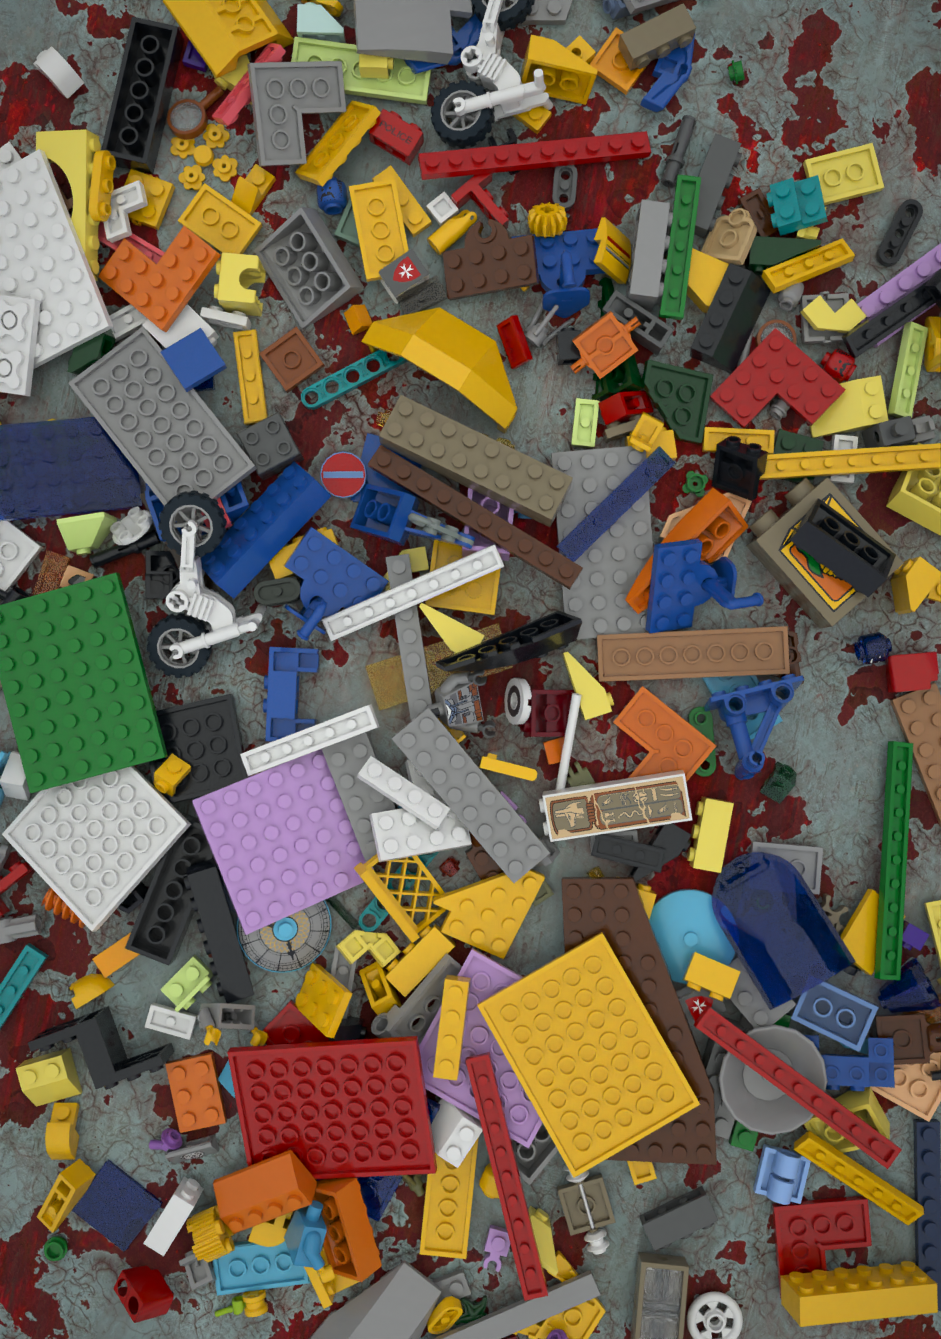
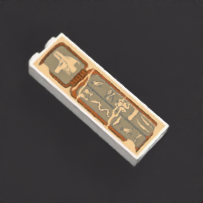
[539,770,692,842]

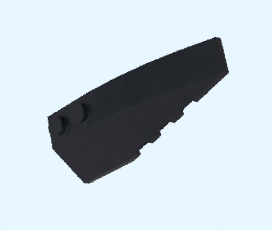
[435,611,582,671]

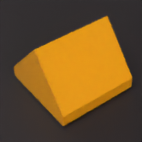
[344,304,372,335]

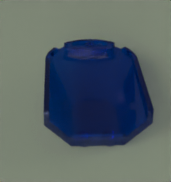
[712,852,856,1010]

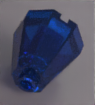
[877,958,941,1013]

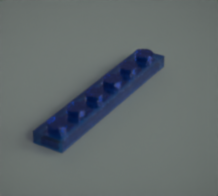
[556,446,676,562]

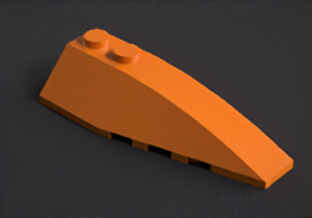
[625,488,749,614]

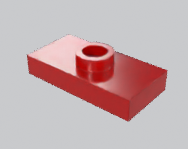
[496,315,533,369]

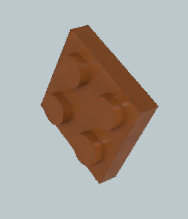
[259,326,325,393]

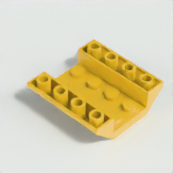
[163,0,294,78]

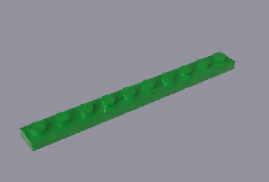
[874,741,914,980]

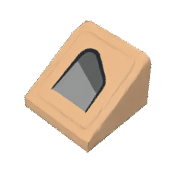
[60,565,94,588]

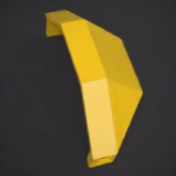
[361,307,517,433]

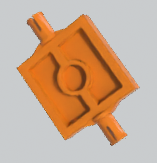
[570,311,641,379]

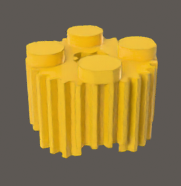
[186,1205,235,1262]

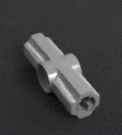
[0,914,42,944]

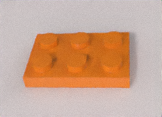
[165,1052,227,1133]

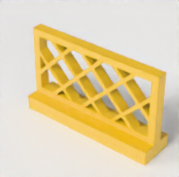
[354,854,447,943]

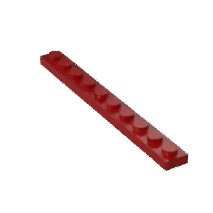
[418,131,651,180]
[693,1005,902,1169]
[465,1052,548,1301]

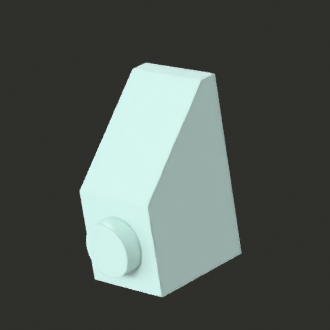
[297,2,346,43]

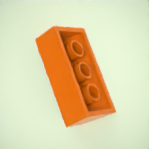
[213,1150,317,1234]
[313,1177,382,1282]

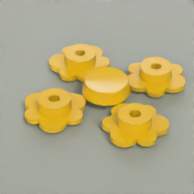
[170,123,238,191]

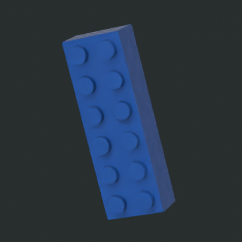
[201,461,331,599]

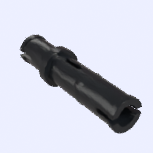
[89,530,161,569]

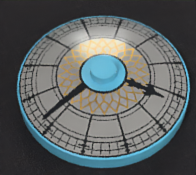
[236,900,331,973]

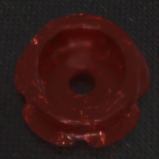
[439,856,460,877]

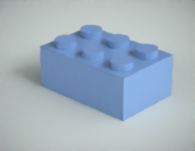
[791,974,879,1052]

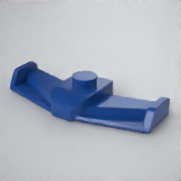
[404,14,482,74]
[640,34,695,112]

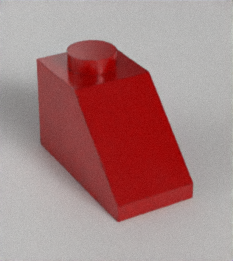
[598,390,654,425]

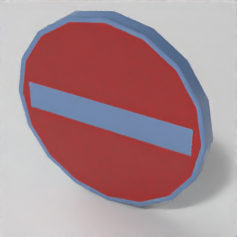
[320,451,367,499]

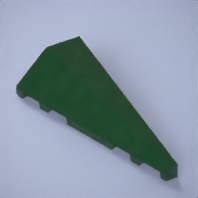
[592,277,643,402]

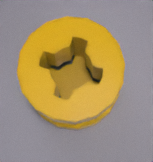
[242,1289,268,1317]

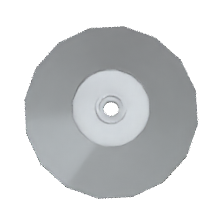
[719,1025,828,1135]

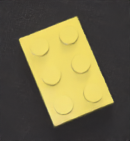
[803,143,884,205]

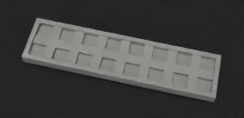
[391,707,550,883]

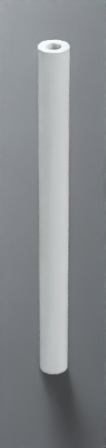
[555,693,582,790]

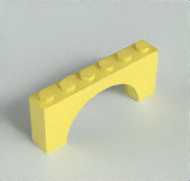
[36,129,101,281]

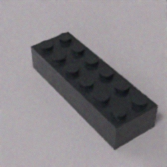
[101,16,184,175]
[125,813,215,966]

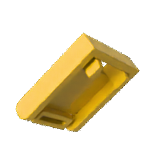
[479,753,537,781]

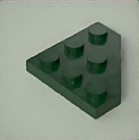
[641,359,714,445]

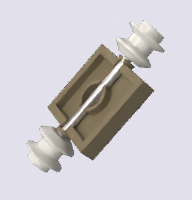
[557,1164,616,1255]

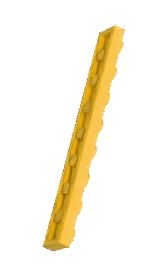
[759,443,941,480]

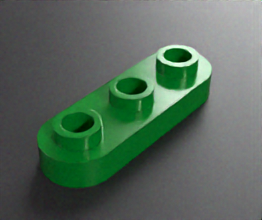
[688,707,716,777]

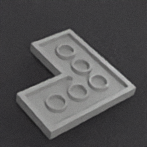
[247,61,346,167]

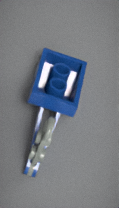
[350,484,475,549]

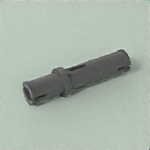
[661,115,697,187]

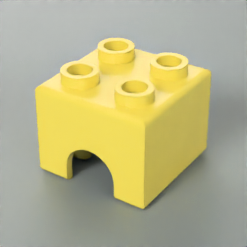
[214,253,266,316]

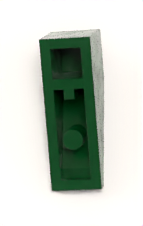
[745,236,821,275]

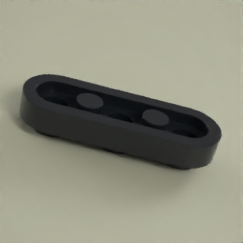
[876,199,923,267]

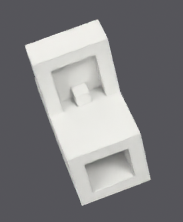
[33,46,84,99]

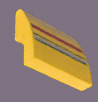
[594,217,631,284]

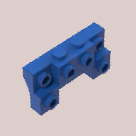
[263,647,319,742]
[804,1034,895,1091]

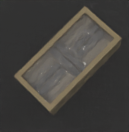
[630,1252,689,1339]

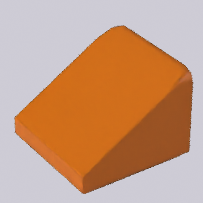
[543,737,571,765]

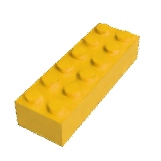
[781,1261,938,1327]

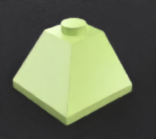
[56,512,117,555]

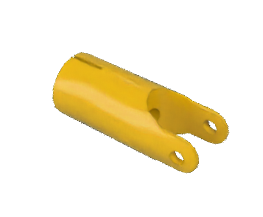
[427,210,477,255]

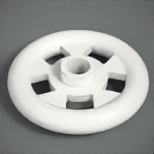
[687,1291,743,1339]

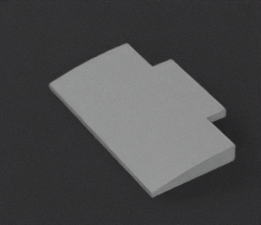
[353,0,472,65]

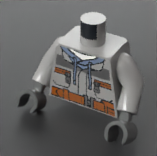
[426,670,496,738]

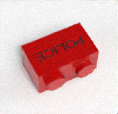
[369,108,424,166]

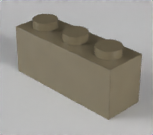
[618,3,696,71]

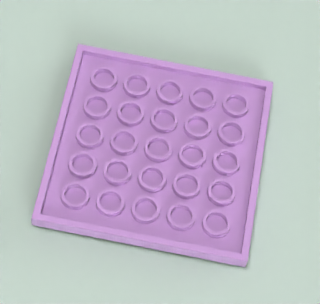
[191,749,374,935]
[419,948,543,1149]

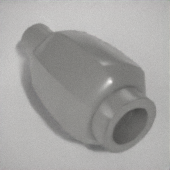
[778,282,804,310]

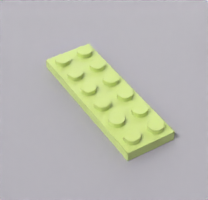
[291,37,432,105]

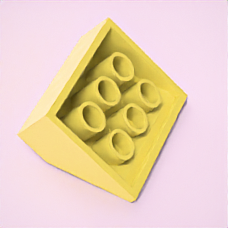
[886,442,941,536]

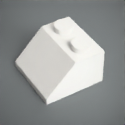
[430,1098,483,1168]

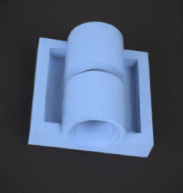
[753,1144,811,1205]

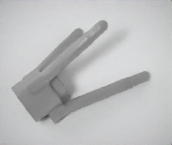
[525,299,575,348]

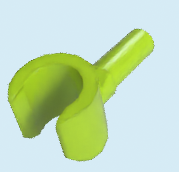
[215,1295,246,1317]

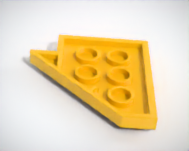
[432,869,545,959]

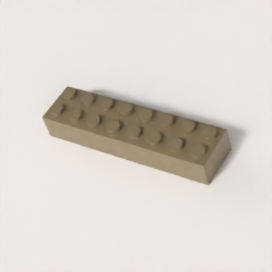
[379,395,573,527]

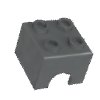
[237,412,305,481]

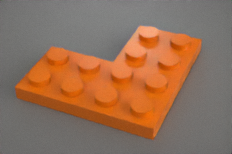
[98,226,221,332]
[613,686,717,782]

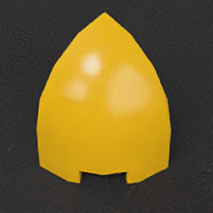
[69,974,115,1009]

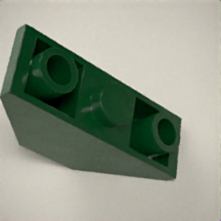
[67,329,116,375]

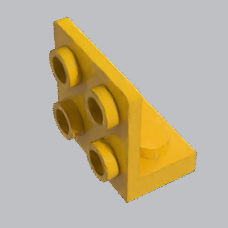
[304,1246,367,1309]

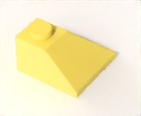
[528,1206,558,1276]

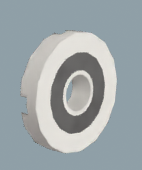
[504,678,532,725]

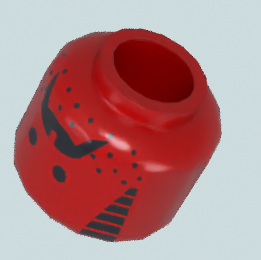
[820,348,857,384]

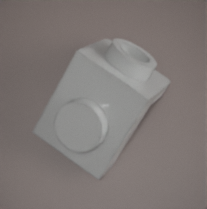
[179,1250,216,1290]

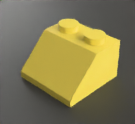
[16,1048,82,1107]

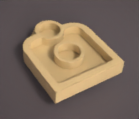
[701,208,757,266]

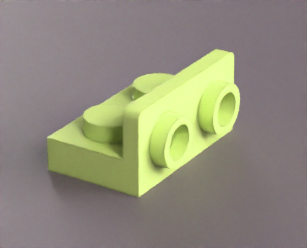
[160,955,213,1012]

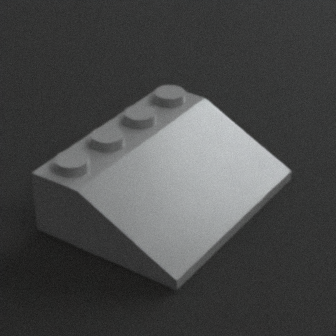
[254,207,364,329]

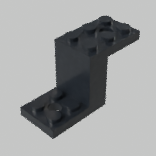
[28,1006,174,1090]

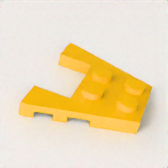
[513,1250,606,1339]

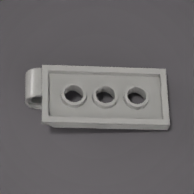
[371,953,462,1045]

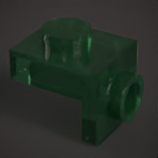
[760,761,797,804]

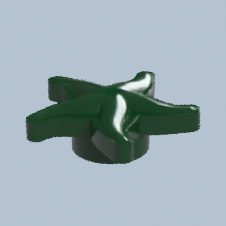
[454,1295,488,1325]

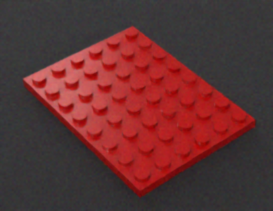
[227,1036,437,1179]

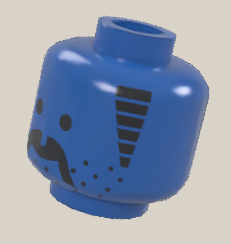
[316,177,348,215]

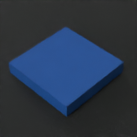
[161,328,227,392]

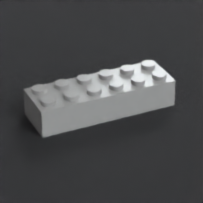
[322,731,398,862]

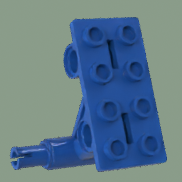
[704,674,804,780]

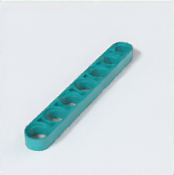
[301,349,408,410]
[359,852,438,932]

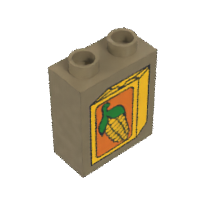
[746,477,904,629]

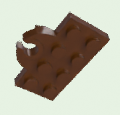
[442,219,539,301]

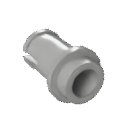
[769,398,790,420]

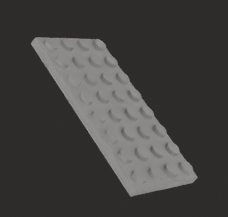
[68,326,257,523]
[551,446,653,639]

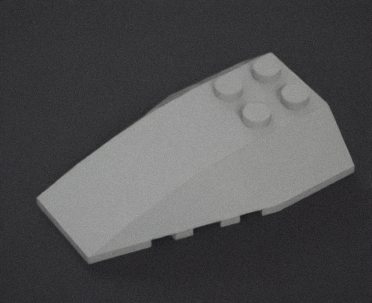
[309,1260,442,1339]

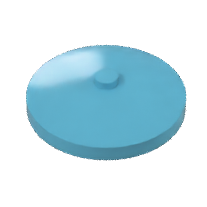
[649,889,738,984]

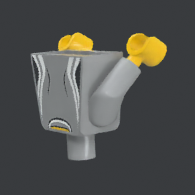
[197,1003,268,1046]

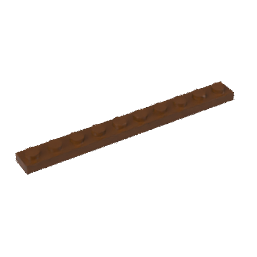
[368,445,583,590]

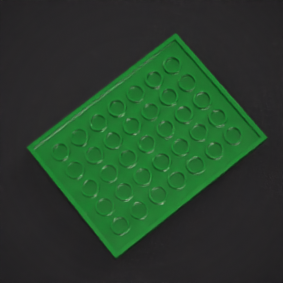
[0,572,168,793]

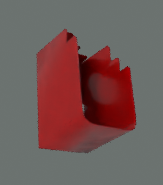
[885,651,939,692]
[113,1265,174,1323]

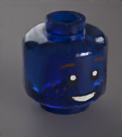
[854,632,892,664]

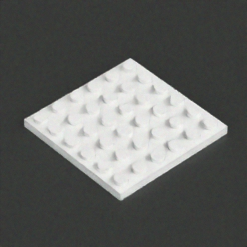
[2,766,191,932]

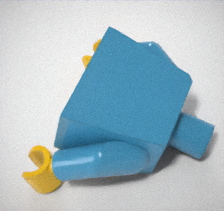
[284,1200,335,1283]

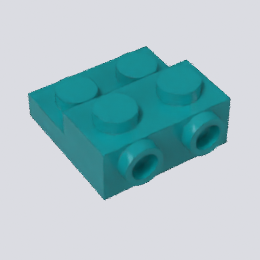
[766,175,828,236]

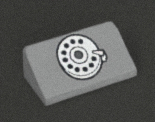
[165,1135,219,1163]

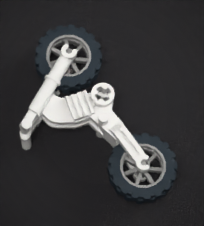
[431,0,553,149]
[147,491,266,678]

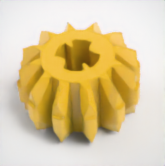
[528,202,567,239]

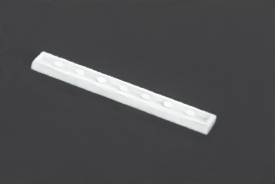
[321,544,504,641]

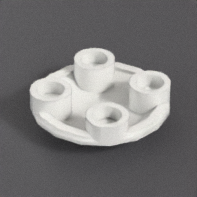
[110,506,153,545]

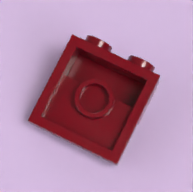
[519,690,574,737]

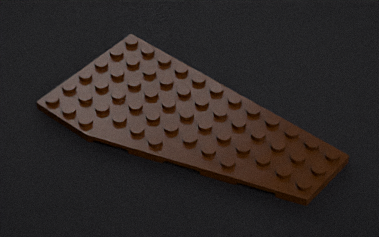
[562,877,717,1165]

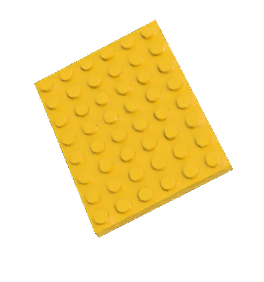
[477,932,700,1178]

